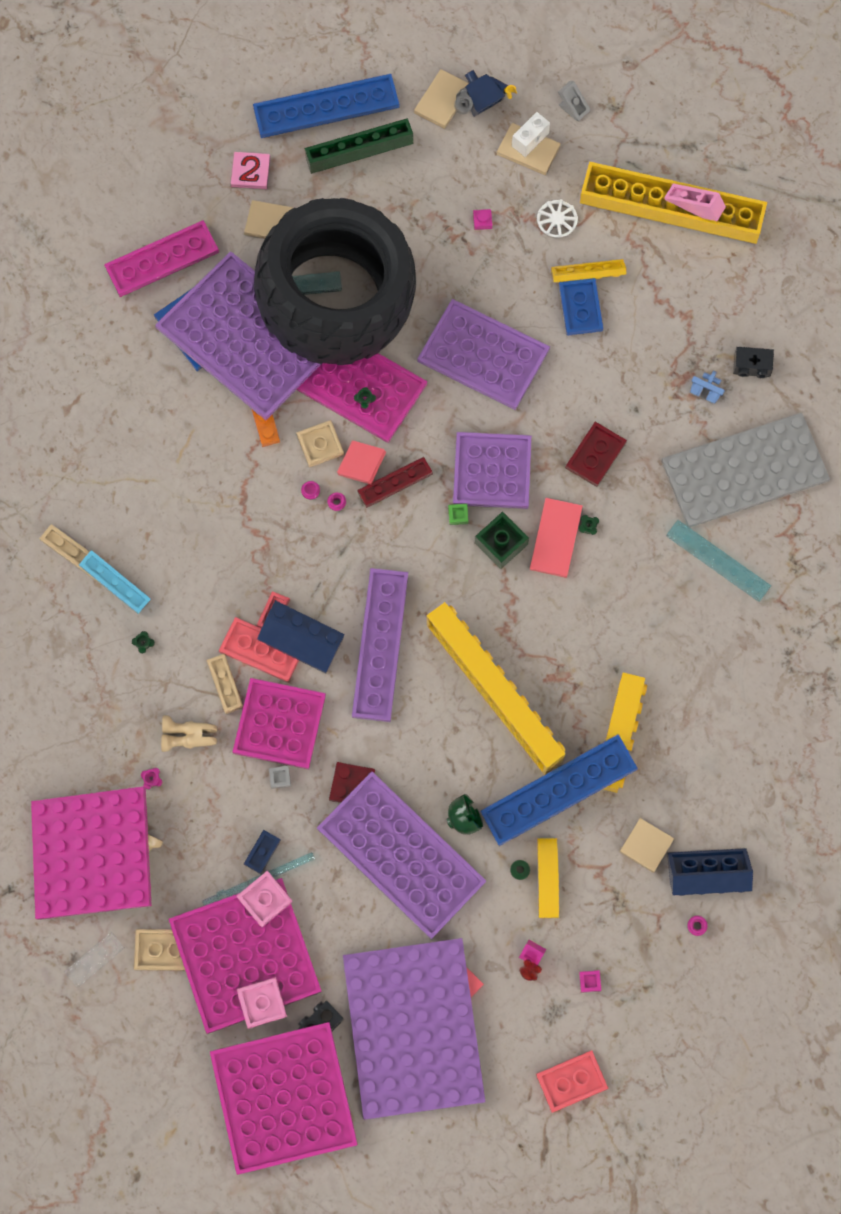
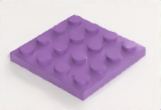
[453,432,532,509]

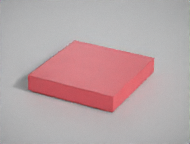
[337,440,386,485]

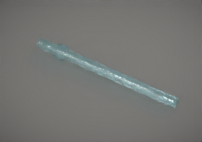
[202,852,315,906]

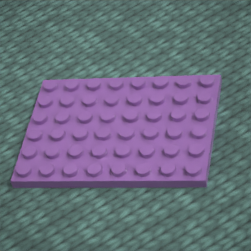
[155,251,321,420]
[343,938,486,1120]

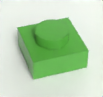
[448,504,468,525]

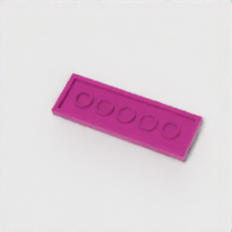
[104,220,219,297]

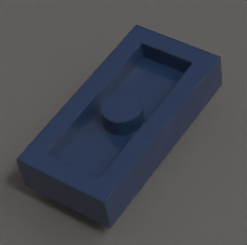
[244,830,281,874]

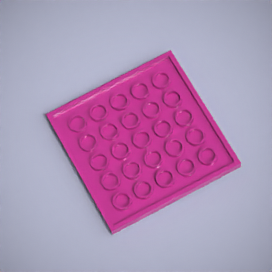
[31,787,152,920]
[168,878,322,1034]
[210,1022,358,1175]

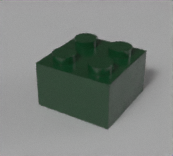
[475,511,529,569]

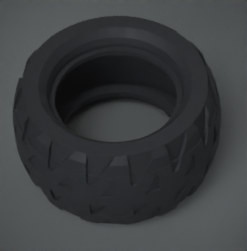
[254,198,416,365]

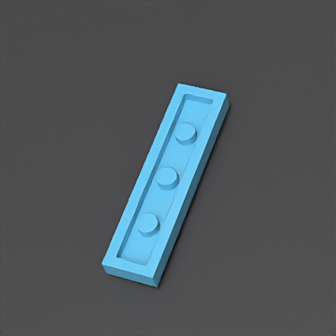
[79,550,151,614]

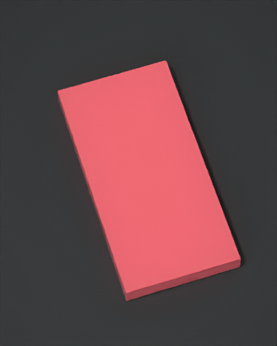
[530,498,583,578]
[219,617,299,683]

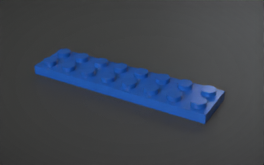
[253,74,400,138]
[481,734,638,846]

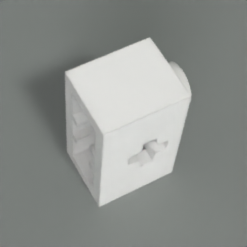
[512,112,550,157]

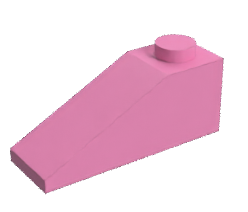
[665,184,726,221]

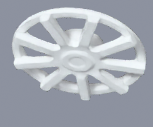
[537,199,578,238]

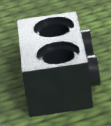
[297,1000,344,1032]

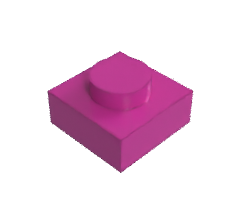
[473,209,492,230]
[519,939,546,967]
[579,970,602,993]

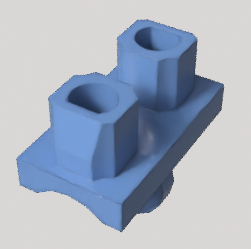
[690,370,725,404]

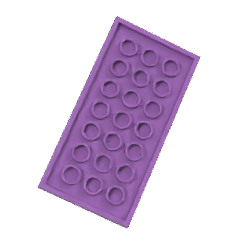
[317,772,486,939]

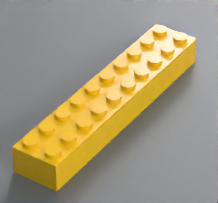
[580,161,767,244]
[426,602,565,775]

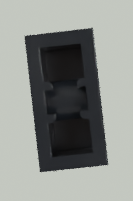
[733,347,774,379]

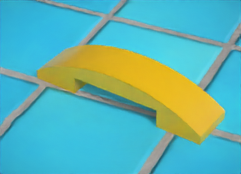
[537,838,559,918]

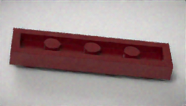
[357,457,433,508]

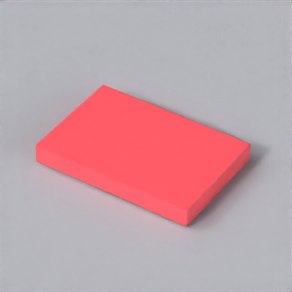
[536,1050,609,1113]

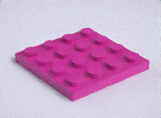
[232,678,326,770]

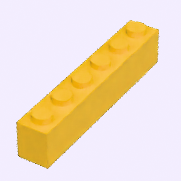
[603,672,648,793]

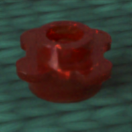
[519,959,542,981]

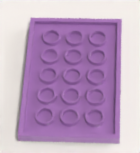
[417,299,550,410]

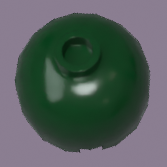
[446,794,483,835]

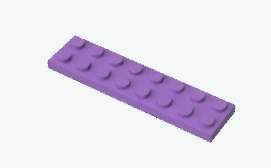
[352,568,408,722]

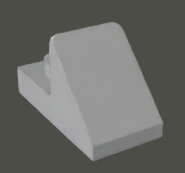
[558,81,591,121]

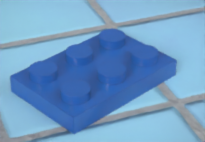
[559,278,603,336]

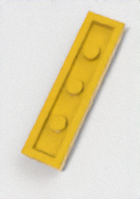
[551,259,626,283]

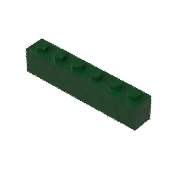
[304,118,414,174]

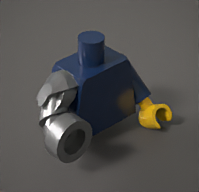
[454,70,517,117]

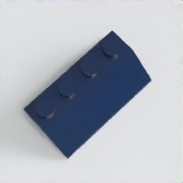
[257,600,345,674]
[667,848,753,896]

